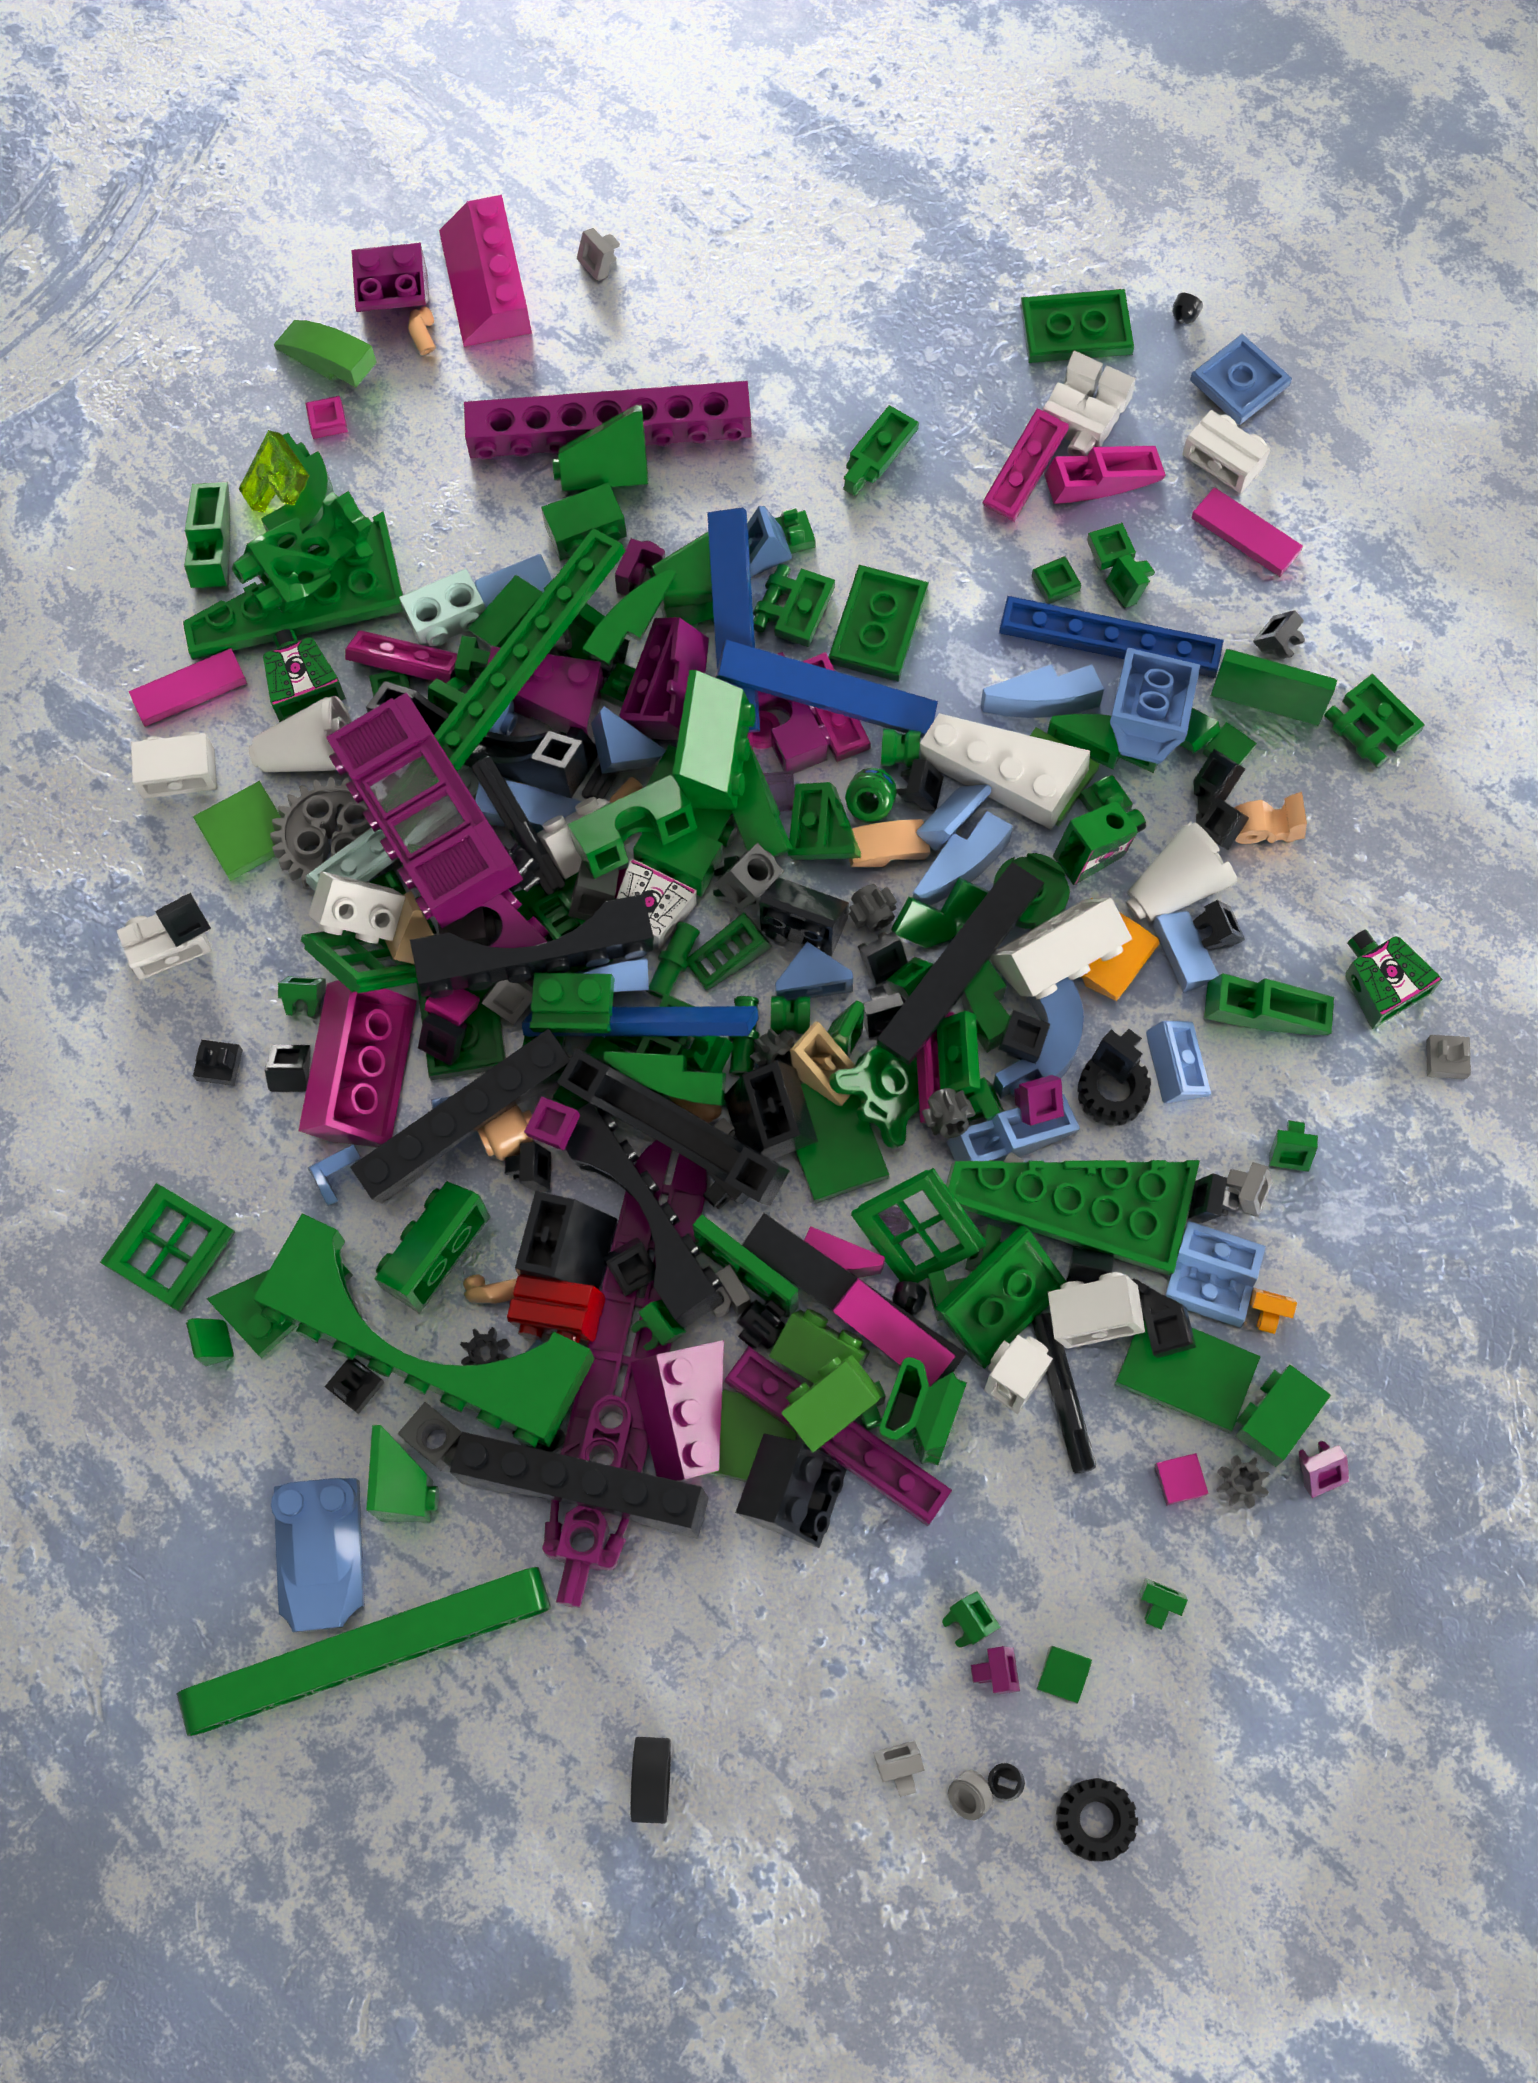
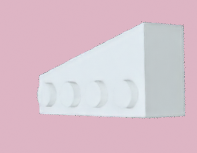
[920,713,1090,830]

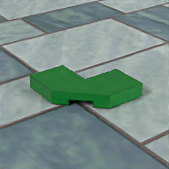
[891,877,989,948]

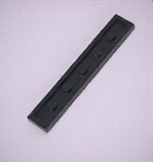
[876,862,1044,1066]
[742,1213,966,1381]

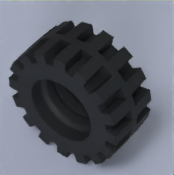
[1077,1059,1151,1126]

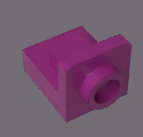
[615,538,665,596]

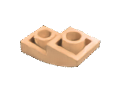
[849,819,931,867]

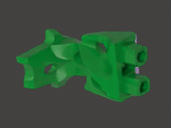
[231,491,374,614]

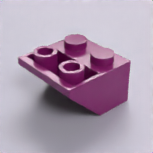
[351,242,429,312]

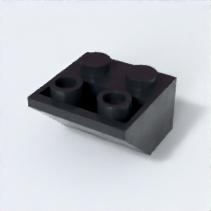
[759,877,849,957]
[725,1060,818,1160]
[515,1191,618,1290]
[735,1433,847,1548]

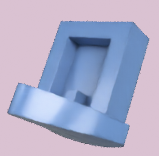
[308,1144,361,1206]

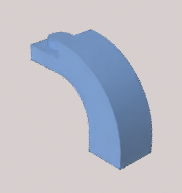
[993,977,1084,1099]

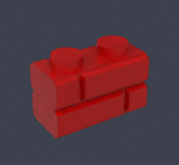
[507,1274,606,1343]

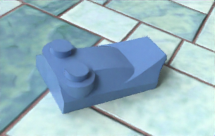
[1110,648,1200,764]
[271,1478,365,1632]

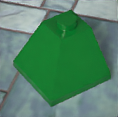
[366,1425,439,1522]

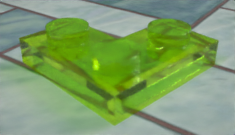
[239,430,310,513]

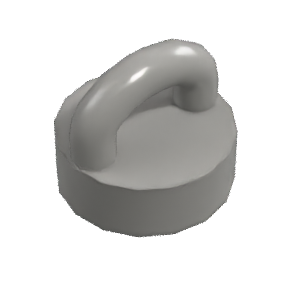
[948,1770,994,1820]

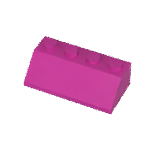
[439,195,532,347]
[298,980,417,1147]

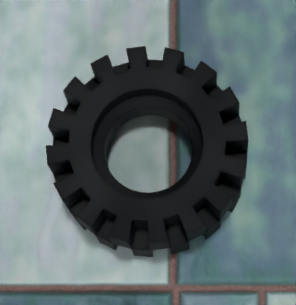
[1056,1778,1138,1862]

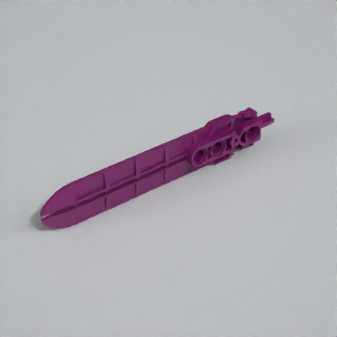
[542,1140,707,1608]

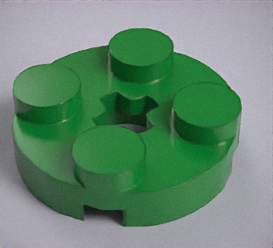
[993,853,1070,930]

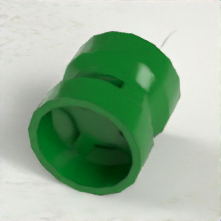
[881,729,921,768]
[770,996,810,1035]

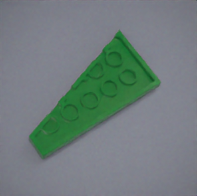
[183,511,403,660]
[946,1160,1200,1276]

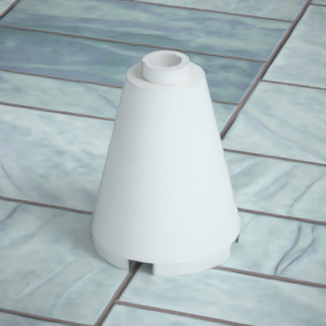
[249,696,352,772]
[1126,821,1237,922]

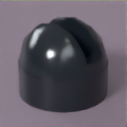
[1172,293,1203,324]
[892,1281,927,1315]
[988,1763,1025,1801]

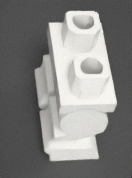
[1043,351,1136,456]

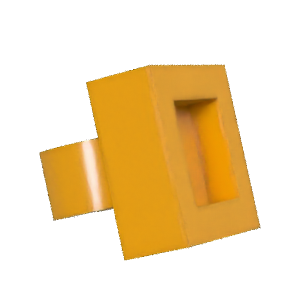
[1249,1287,1297,1334]

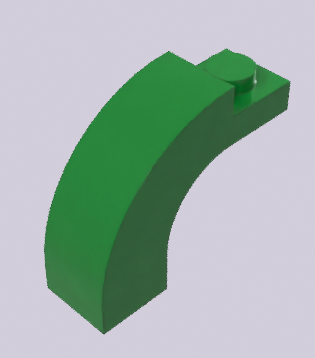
[261,433,334,550]

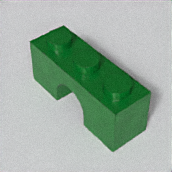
[567,775,697,879]

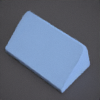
[474,554,552,609]
[916,784,992,851]
[1153,911,1219,993]
[1146,1021,1211,1103]

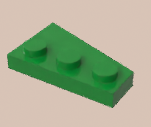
[206,1263,353,1358]

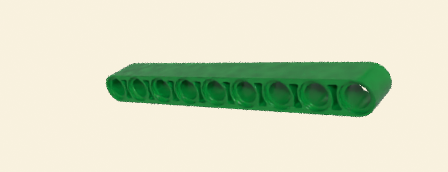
[176,1567,551,1736]

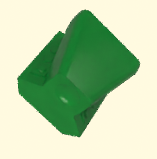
[648,532,714,628]
[879,1357,967,1466]

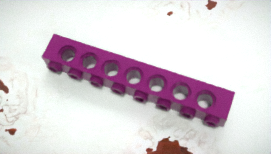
[464,381,752,459]

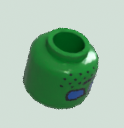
[845,768,897,822]

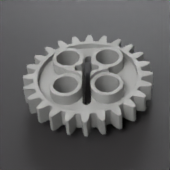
[270,777,384,889]

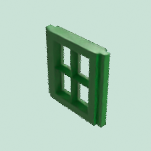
[300,930,418,993]
[851,1168,987,1283]
[100,1183,235,1312]

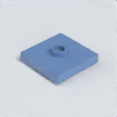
[1190,334,1292,426]

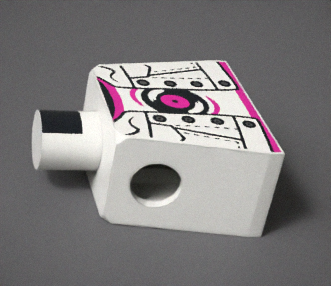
[616,859,697,949]

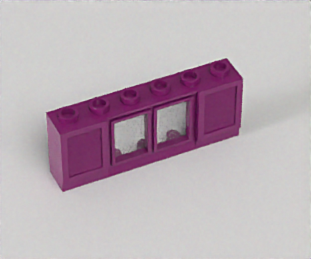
[326,692,523,928]

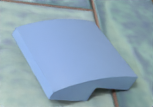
[1164,1221,1266,1328]

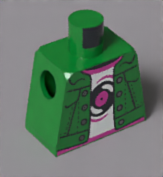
[263,629,346,722]
[1053,802,1146,885]
[1345,929,1443,1029]

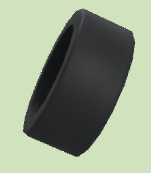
[630,1737,671,1824]

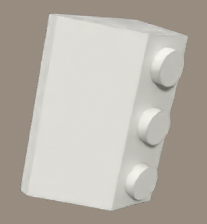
[990,897,1132,999]

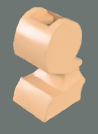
[1234,792,1307,844]

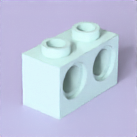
[399,569,485,647]

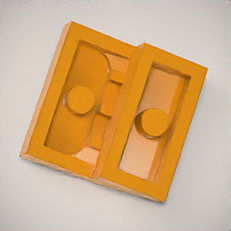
[1081,898,1160,1001]

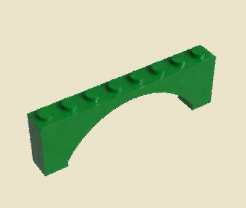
[253,1213,595,1448]

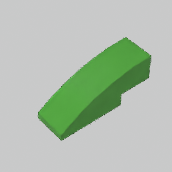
[274,320,377,388]

